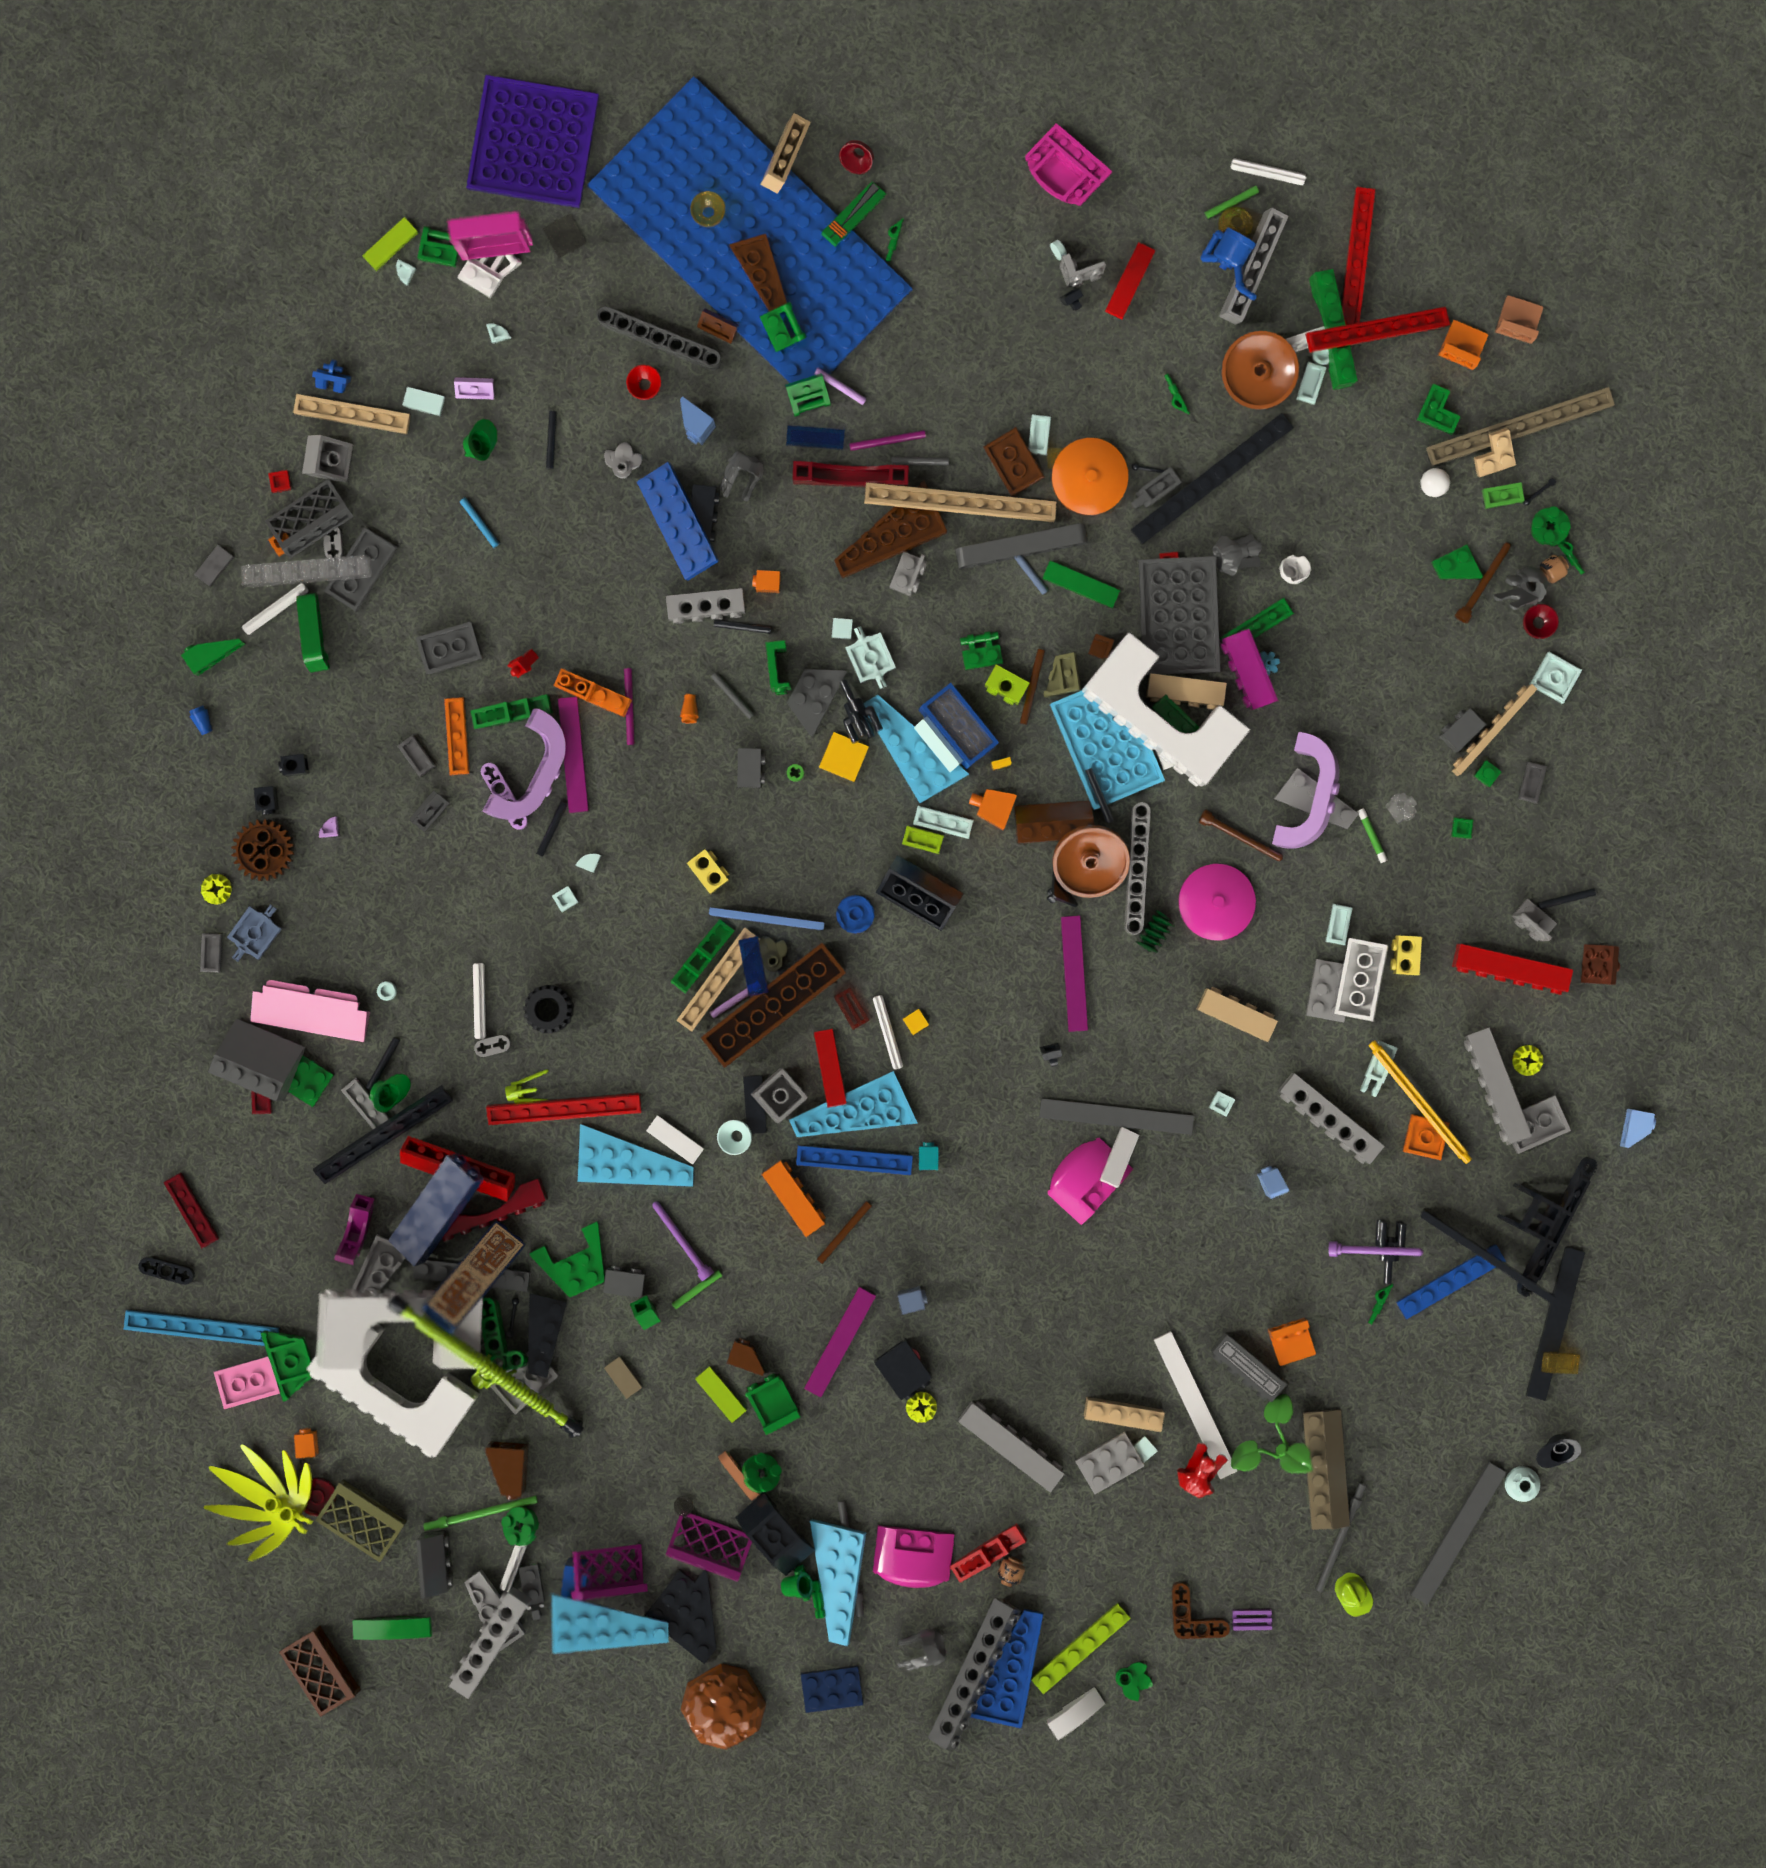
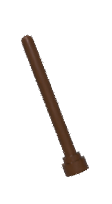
[1455,542,1511,624]
[1198,809,1283,861]

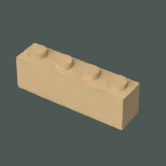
[760,113,811,194]
[1146,673,1227,710]
[1197,987,1278,1042]
[1084,1397,1165,1432]

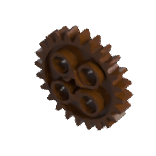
[231,819,295,881]

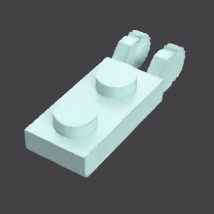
[1360,1041,1398,1097]

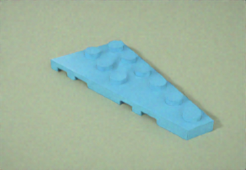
[863,695,969,803]
[789,1071,917,1137]
[810,1519,866,1646]

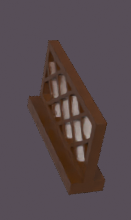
[279,1625,361,1717]

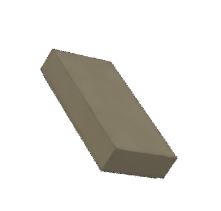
[604,1356,642,1399]

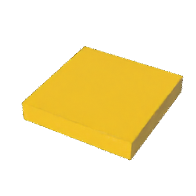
[819,732,869,782]

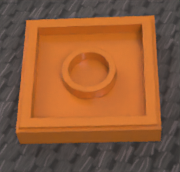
[1403,1114,1450,1160]

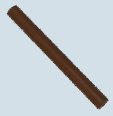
[1020,649,1045,725]
[817,1201,872,1264]

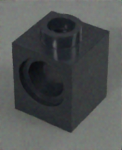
[278,754,309,777]
[253,786,279,815]

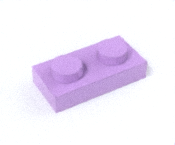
[454,378,495,399]

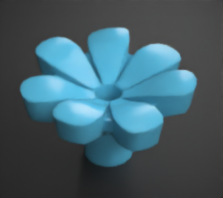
[1260,651,1280,676]

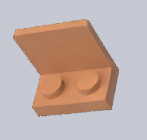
[1495,296,1543,344]

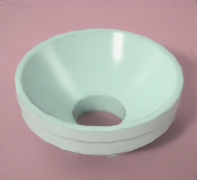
[717,1120,752,1155]
[1505,1466,1540,1502]

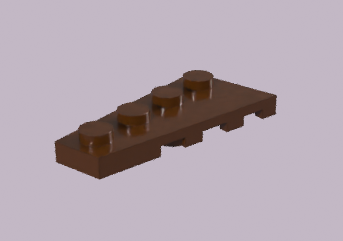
[729,234,787,311]

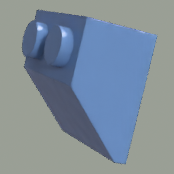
[680,396,716,445]

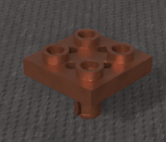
[1581,944,1620,985]

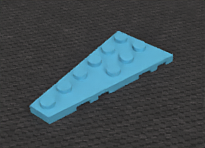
[578,1124,694,1187]
[552,1593,669,1654]

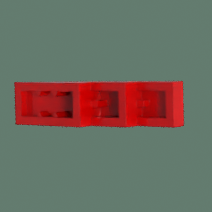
[1105,242,1156,320]
[950,1523,1027,1583]

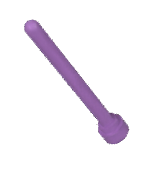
[652,1202,714,1281]
[1329,1241,1423,1257]

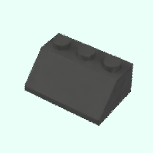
[416,1530,453,1599]

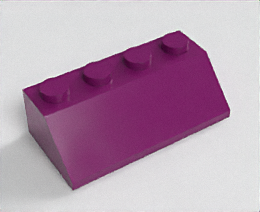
[1221,629,1278,710]

